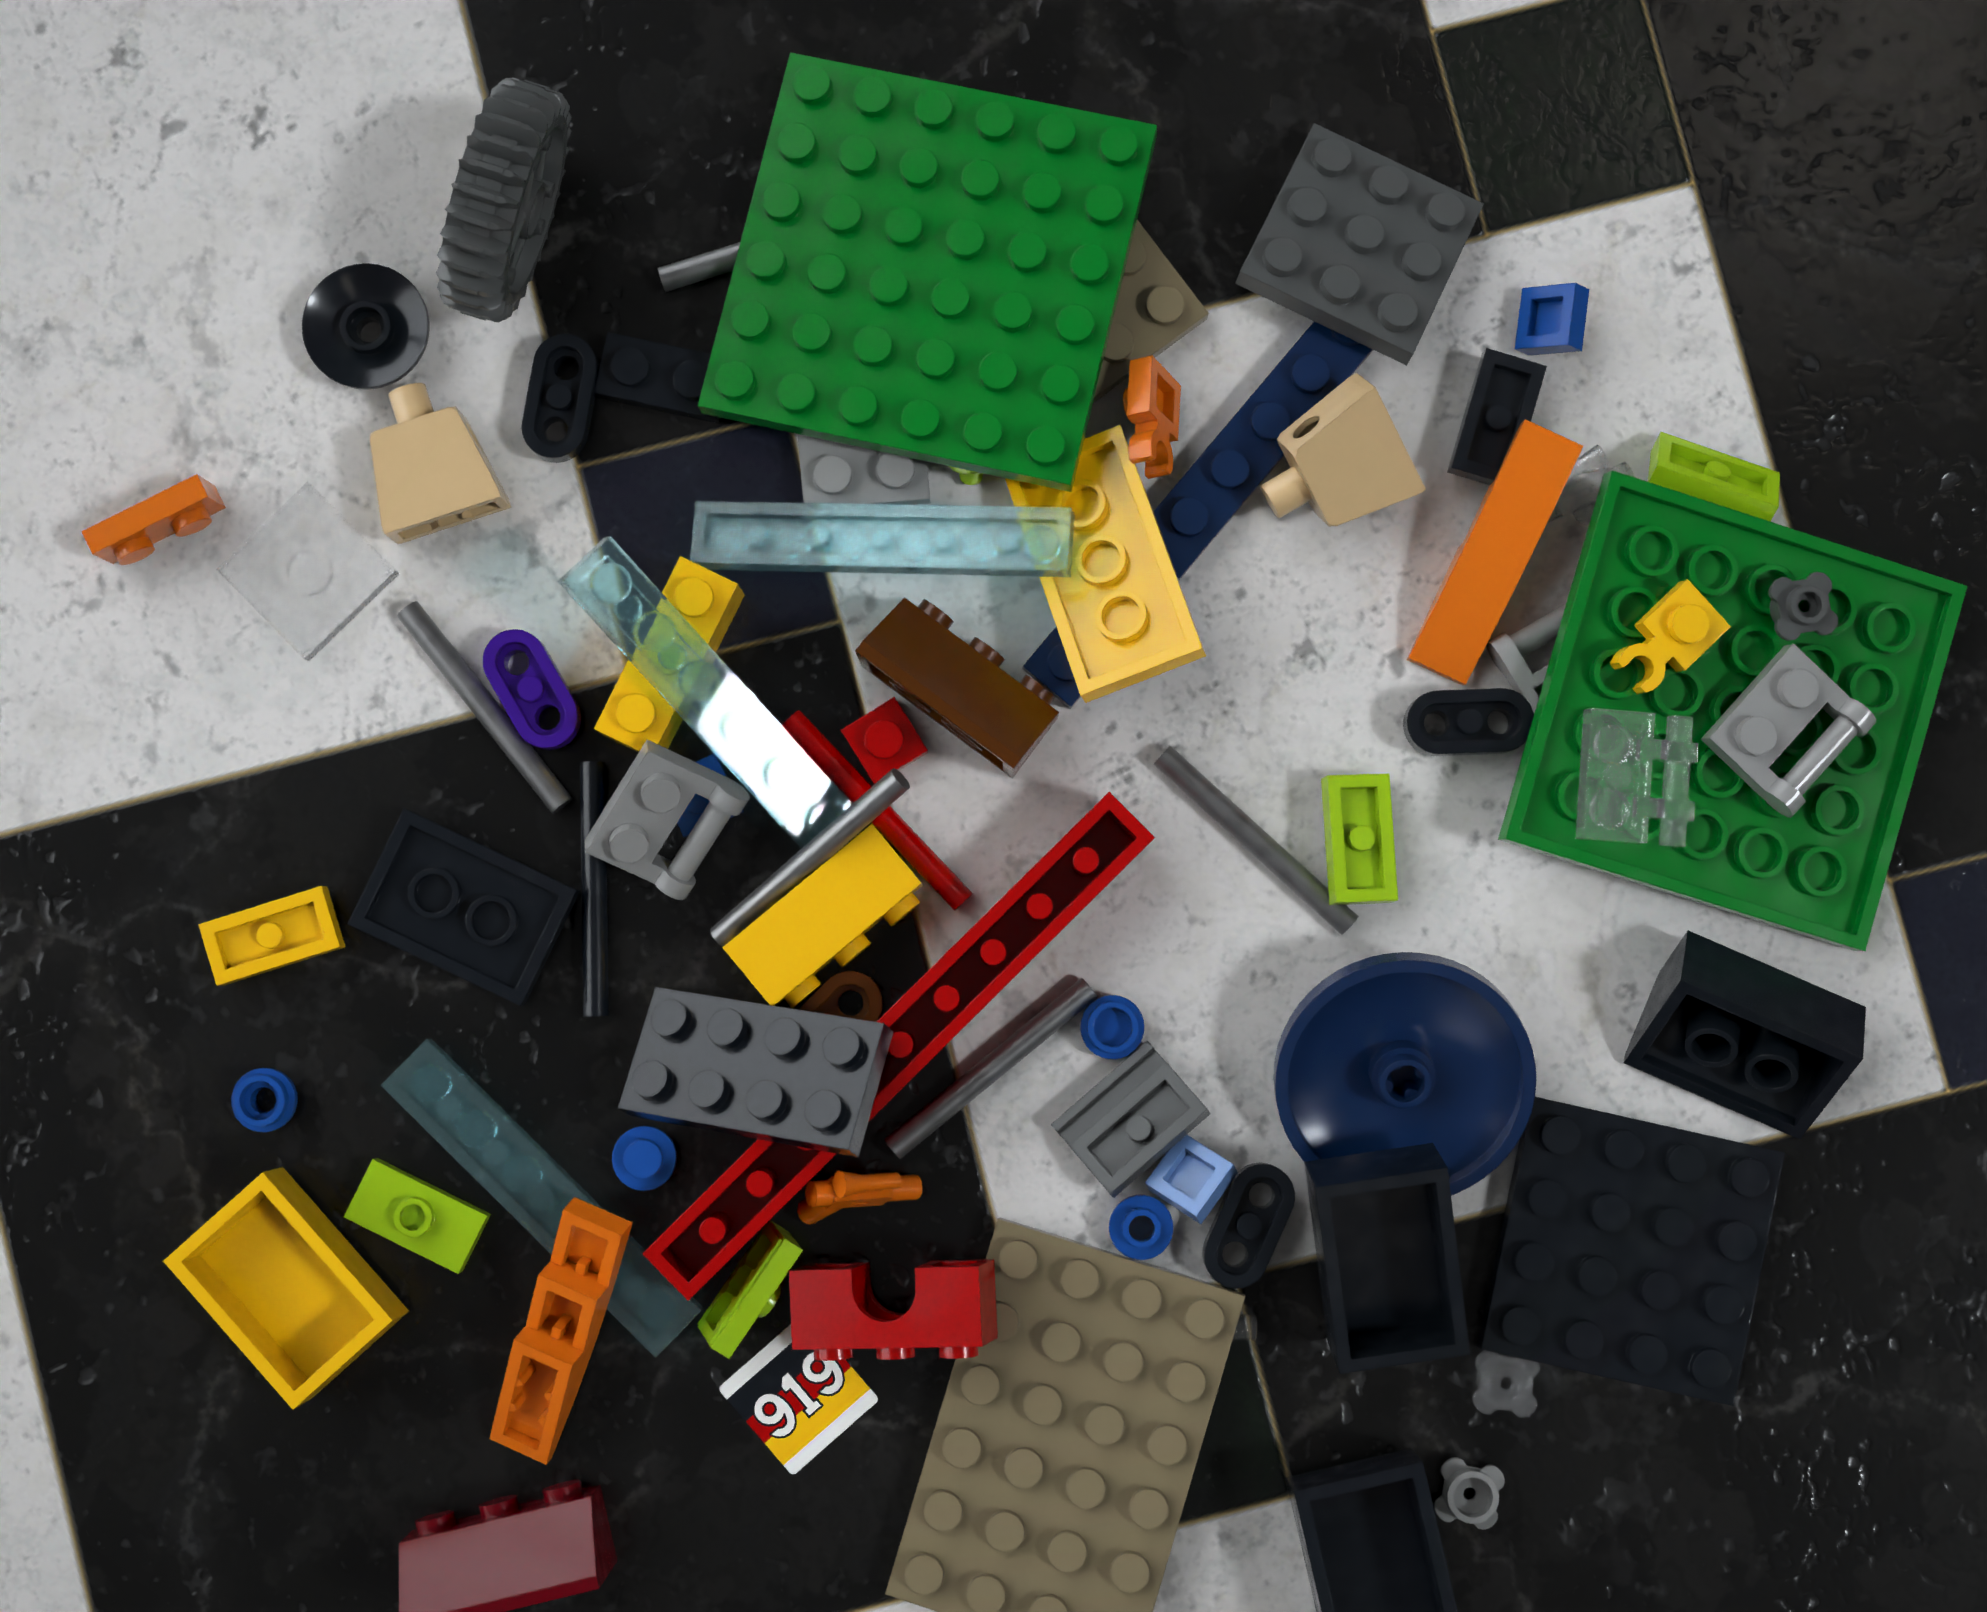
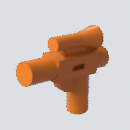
[797,1170,923,1225]

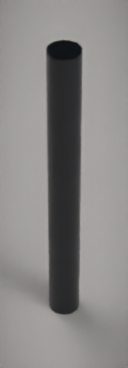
[580,761,609,1017]

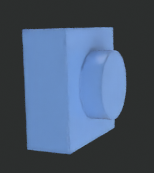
[1145,1135,1238,1224]

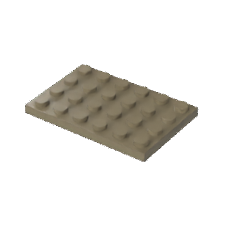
[885,1217,1245,1612]

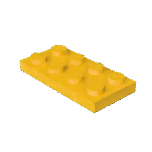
[1005,425,1206,703]

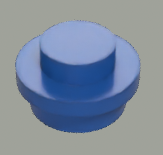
[1080,995,1144,1059]
[612,1126,677,1191]

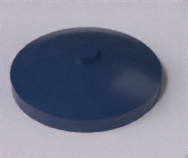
[1273,952,1537,1195]

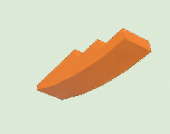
[1406,419,1583,686]
[489,1197,633,1465]

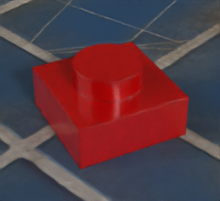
[841,697,928,784]

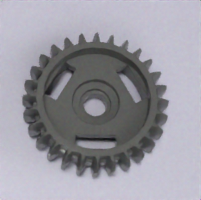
[436,77,572,323]

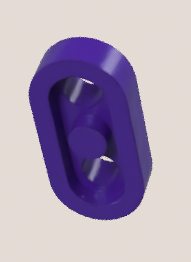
[482,629,581,750]

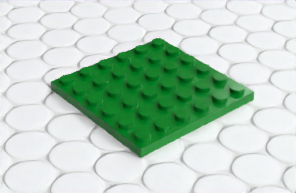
[698,52,1157,492]
[1498,470,1967,951]

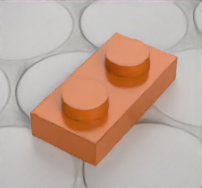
[81,474,226,565]

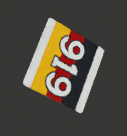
[719,1324,878,1474]

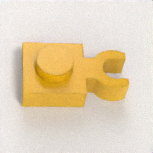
[1610,579,1731,694]

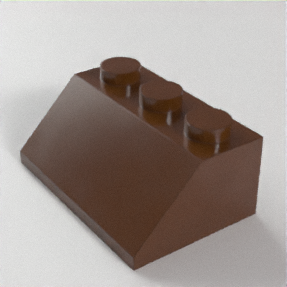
[855,597,1059,779]

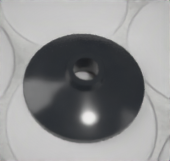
[302,263,430,390]

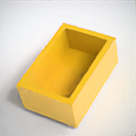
[163,1167,409,1410]

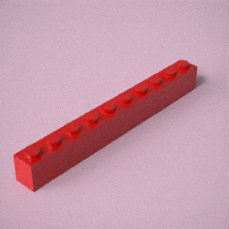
[642,792,1155,1301]

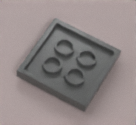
[1235,123,1484,366]

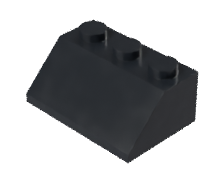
[1624,930,1866,1139]

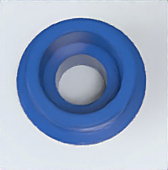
[231,1068,298,1132]
[1109,1195,1173,1260]

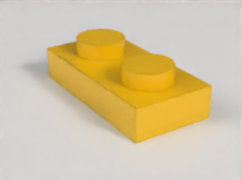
[198,886,346,986]

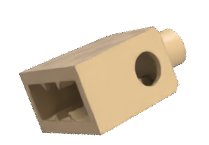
[1260,373,1426,527]
[370,383,512,544]

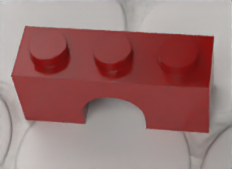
[789,1259,998,1361]

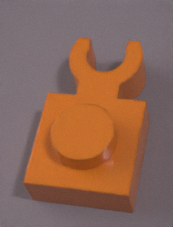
[1123,355,1181,479]

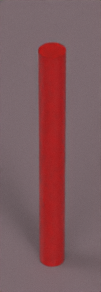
[781,710,973,911]

